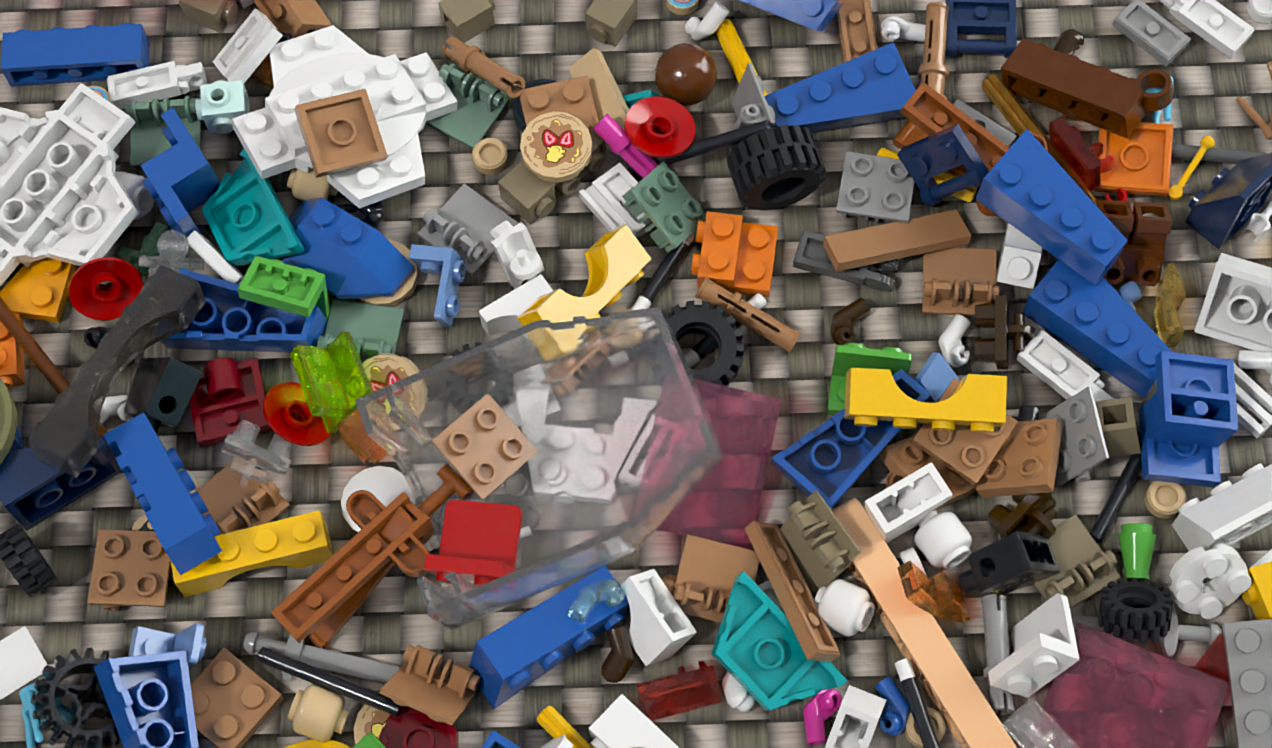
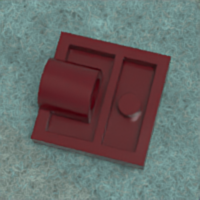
[189,358,272,448]

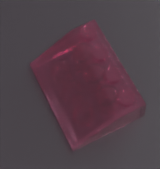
[634,373,782,549]
[1030,622,1230,748]

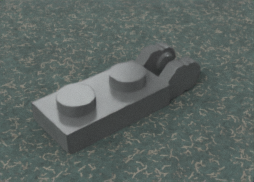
[793,230,900,292]

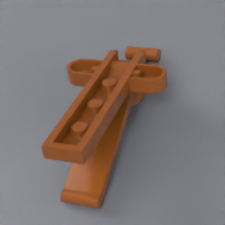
[892,82,1048,217]
[270,464,474,649]

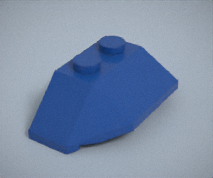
[282,198,415,299]

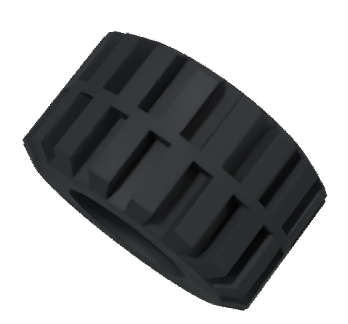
[727,125,826,210]
[650,301,744,400]

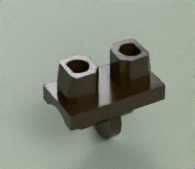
[975,295,1035,370]
[987,492,1057,539]

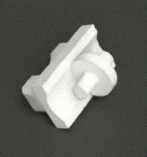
[489,221,545,289]

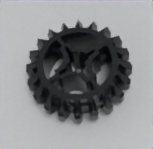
[30,647,119,748]

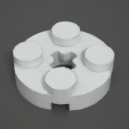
[1168,544,1252,619]

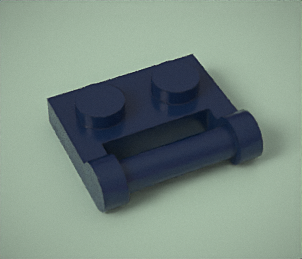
[945,0,1017,58]
[897,124,989,207]

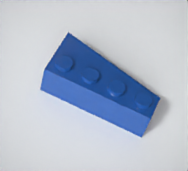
[765,42,916,133]
[976,129,1128,286]
[1023,259,1172,399]
[155,268,327,353]
[93,650,199,748]

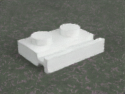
[212,8,283,83]
[579,163,652,238]

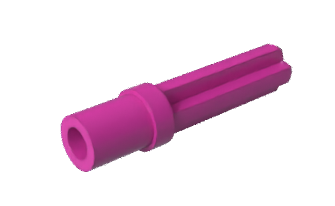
[592,113,658,178]

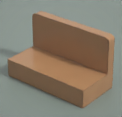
[253,0,331,42]

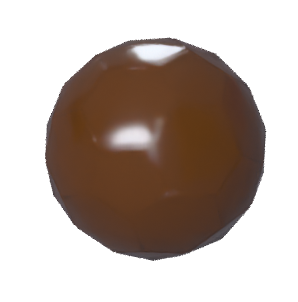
[655,43,717,106]

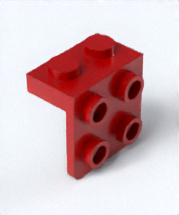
[424,500,523,589]

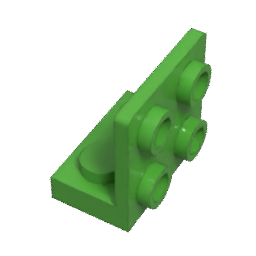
[238,256,330,324]
[827,343,912,416]

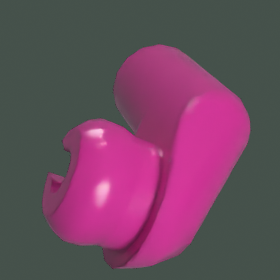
[803,689,843,746]

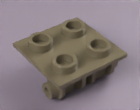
[780,490,862,594]
[1033,515,1121,609]

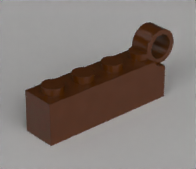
[1001,38,1173,139]

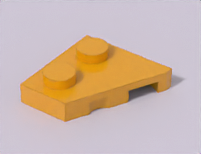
[0,257,77,323]

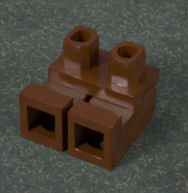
[1096,200,1172,286]

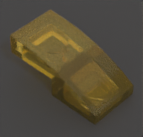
[1155,263,1186,348]

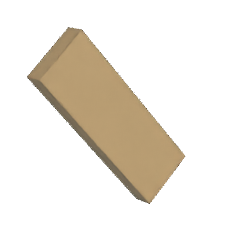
[568,48,629,152]

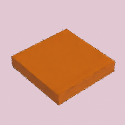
[1095,122,1173,197]

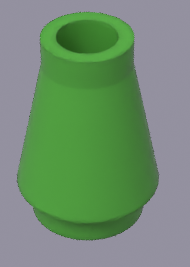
[1117,523,1157,581]

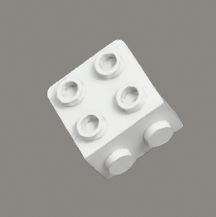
[988,593,1080,698]

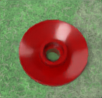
[624,96,696,158]
[68,257,144,321]
[263,382,334,446]

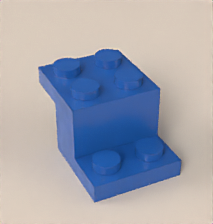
[140,108,220,240]
[1139,351,1239,488]

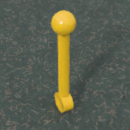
[1168,135,1215,201]

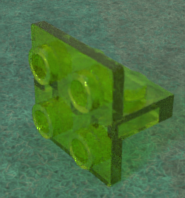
[290,331,372,433]

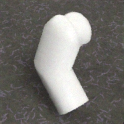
[938,314,971,367]

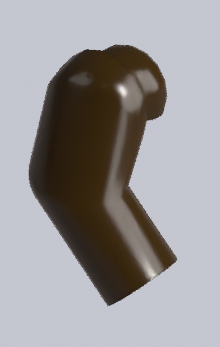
[1053,29,1084,55]
[830,297,870,345]
[601,626,634,683]

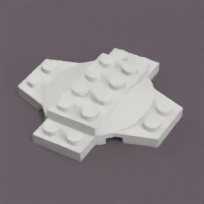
[232,25,458,208]
[0,83,139,287]

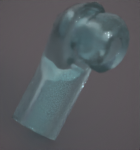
[567,579,625,622]

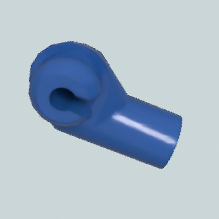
[875,676,910,736]

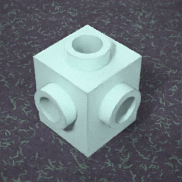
[195,80,250,134]

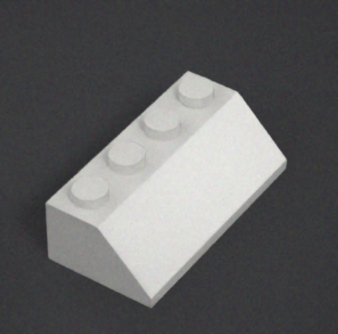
[1194,253,1272,351]
[1172,463,1272,551]

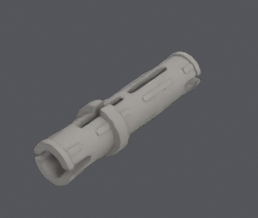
[981,594,1015,715]

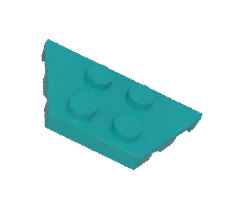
[201,149,305,267]
[711,571,848,711]

